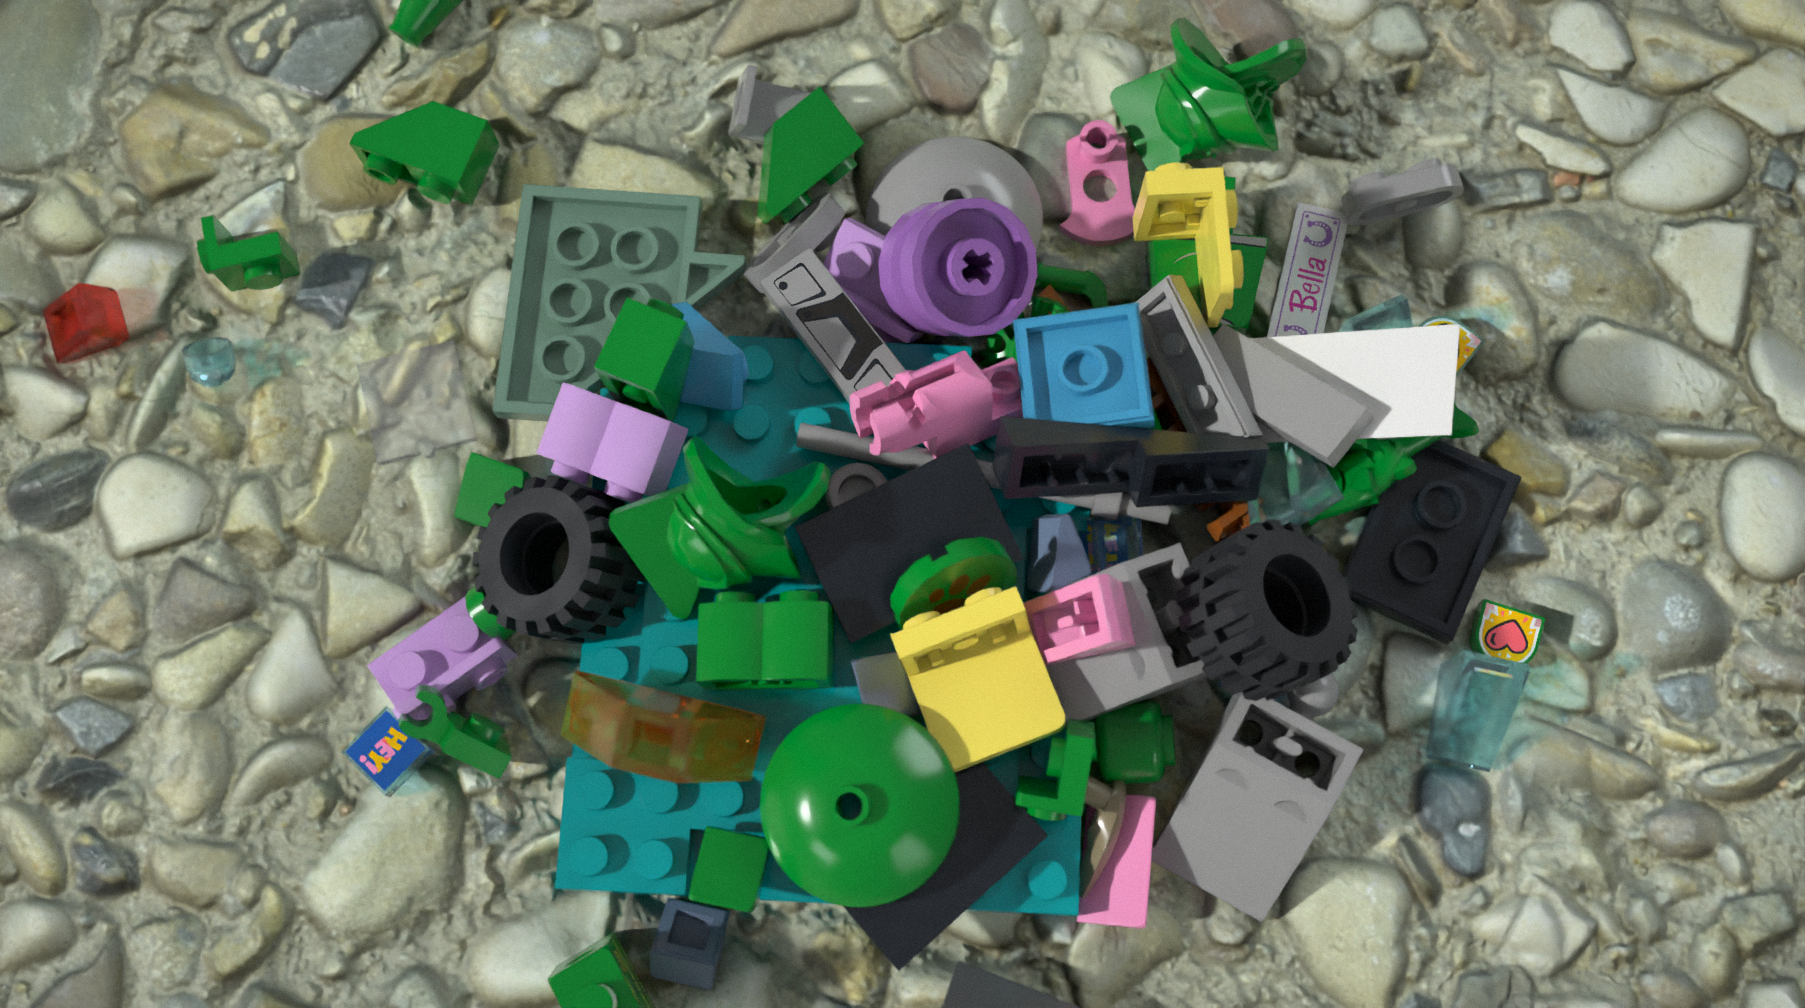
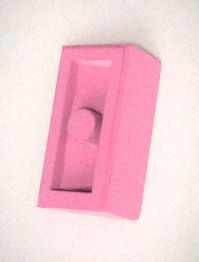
[1076,795,1156,929]

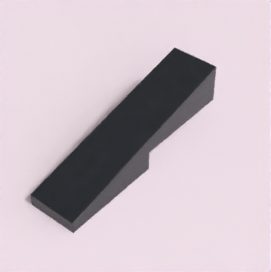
[992,416,1269,507]

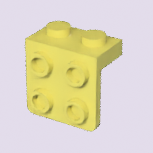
[1132,162,1243,328]
[891,586,1066,772]

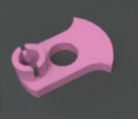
[1059,120,1135,246]

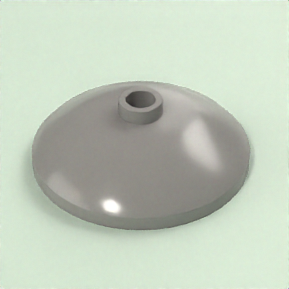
[866,136,1043,253]

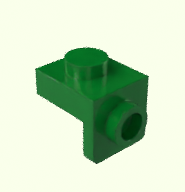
[197,215,301,292]

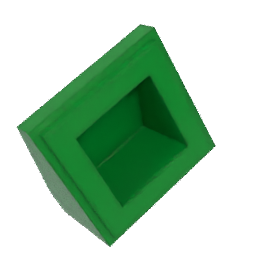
[454,452,532,527]
[688,825,769,912]

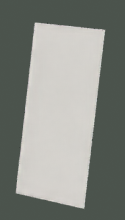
[1249,324,1460,443]

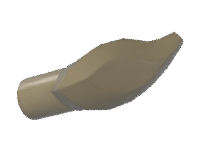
[1079,776,1126,898]

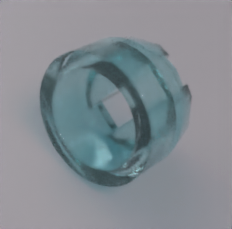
[182,337,236,388]

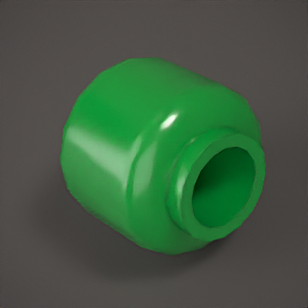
[1091,700,1176,784]

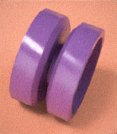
[878,198,1037,337]

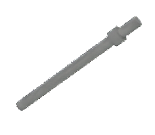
[796,422,1172,524]

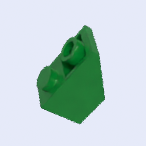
[757,86,865,225]
[349,101,500,206]

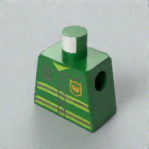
[547,932,656,1008]

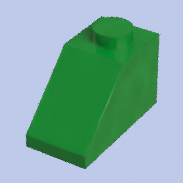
[594,297,695,422]

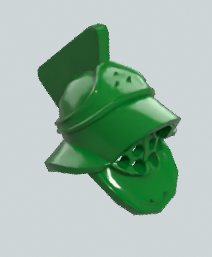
[1110,18,1307,171]
[609,435,831,619]

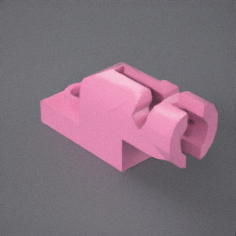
[850,350,1023,459]

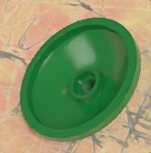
[760,704,960,907]

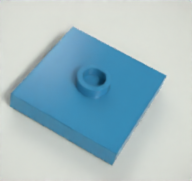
[1013,302,1155,429]

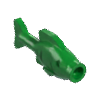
[1291,402,1479,526]

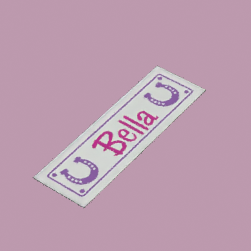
[1267,202,1348,337]

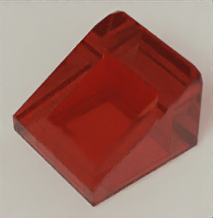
[42,283,129,364]

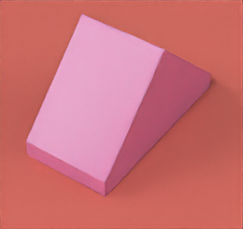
[1023,574,1136,666]

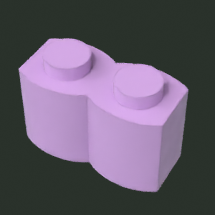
[536,382,689,503]

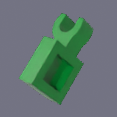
[398,684,512,779]

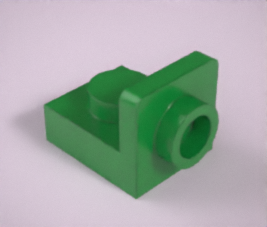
[1015,718,1095,821]

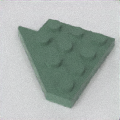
[493,184,747,422]

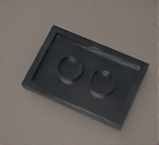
[1341,440,1522,645]
[794,443,1024,643]
[843,762,1048,971]

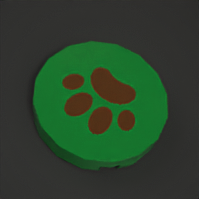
[890,537,1017,630]

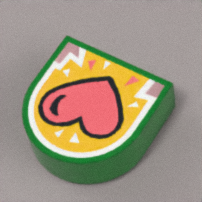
[1470,599,1545,672]

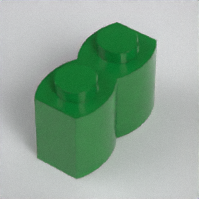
[696,590,834,691]

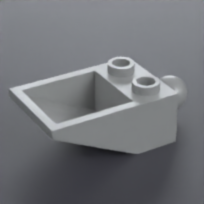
[1037,543,1208,730]
[1151,673,1364,922]

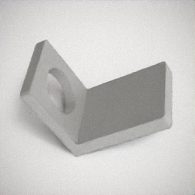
[728,65,811,144]

